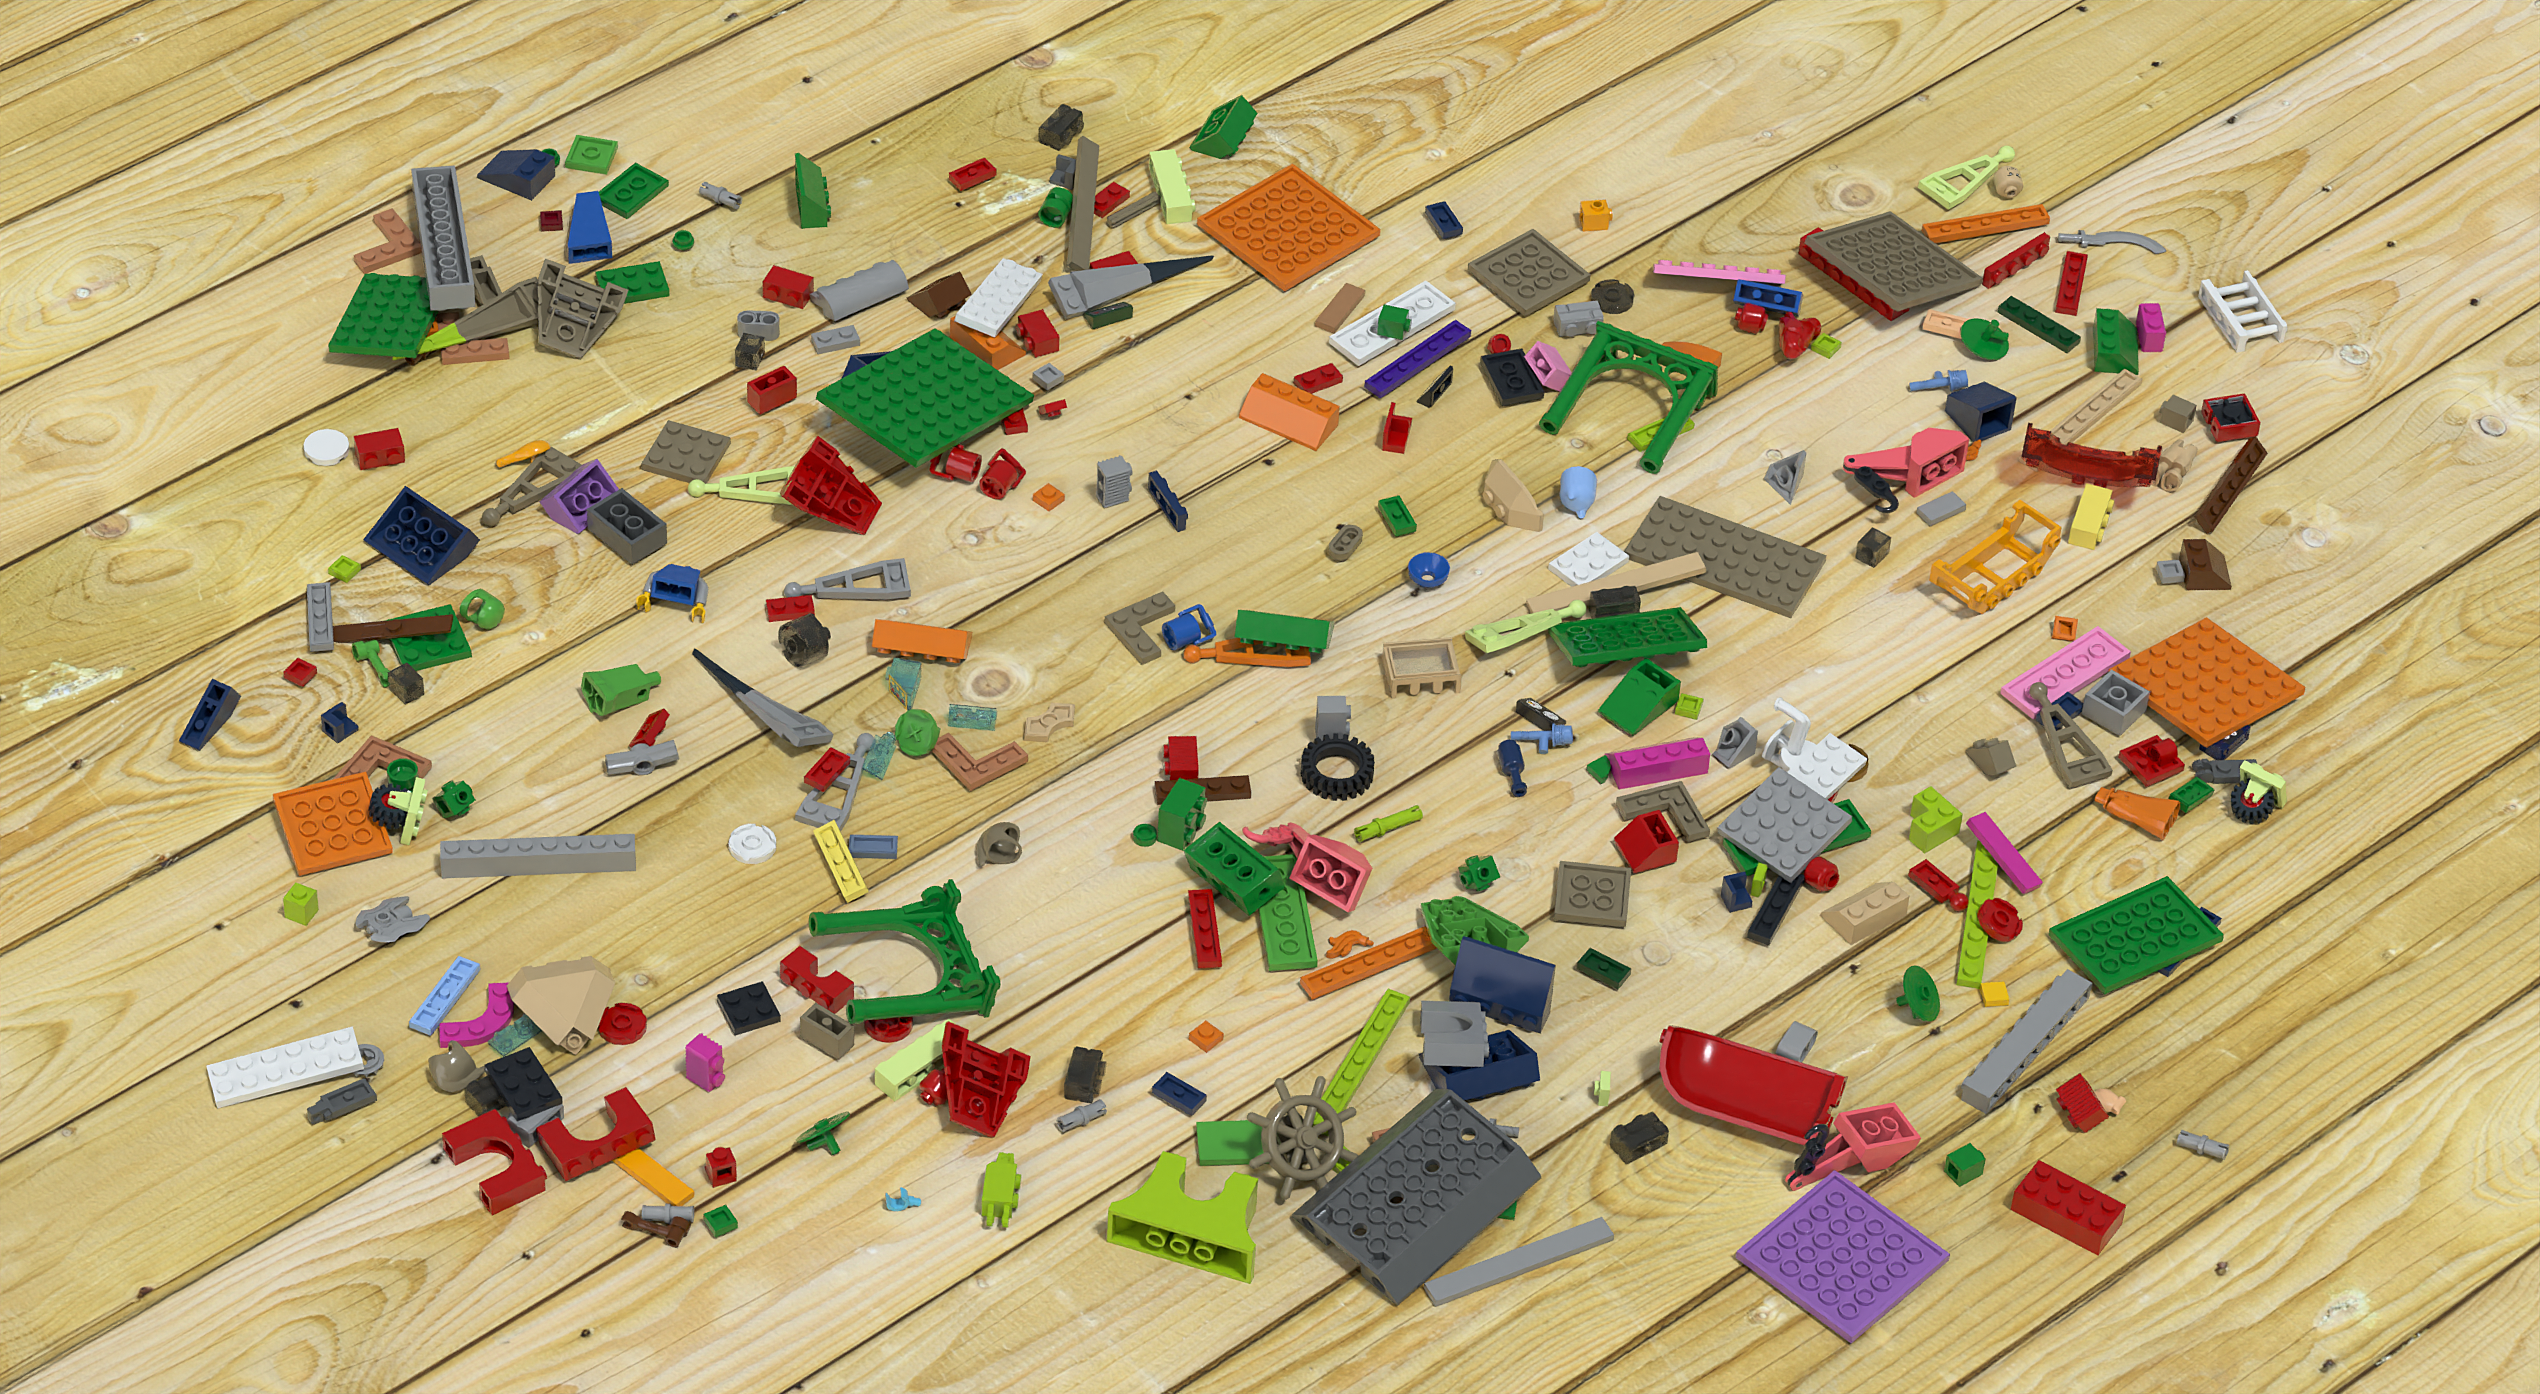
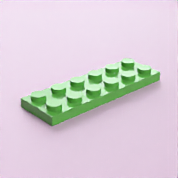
[1258,854,1318,971]

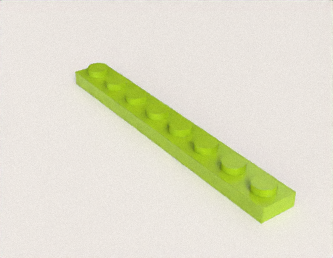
[1956,840,1998,989]
[1312,988,1410,1136]

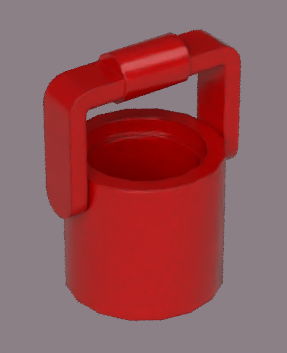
[929,444,982,482]
[979,448,1026,499]

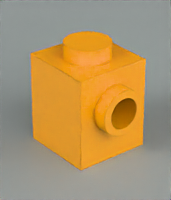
[1579,200,1613,232]

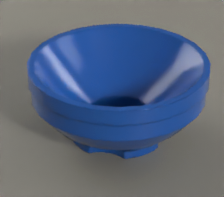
[1408,552,1450,588]

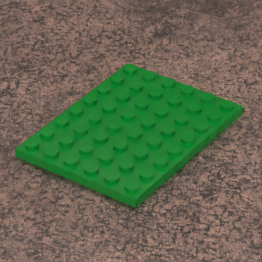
[816,328,1034,468]

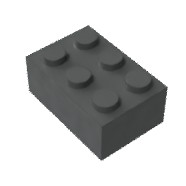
[587,488,667,565]

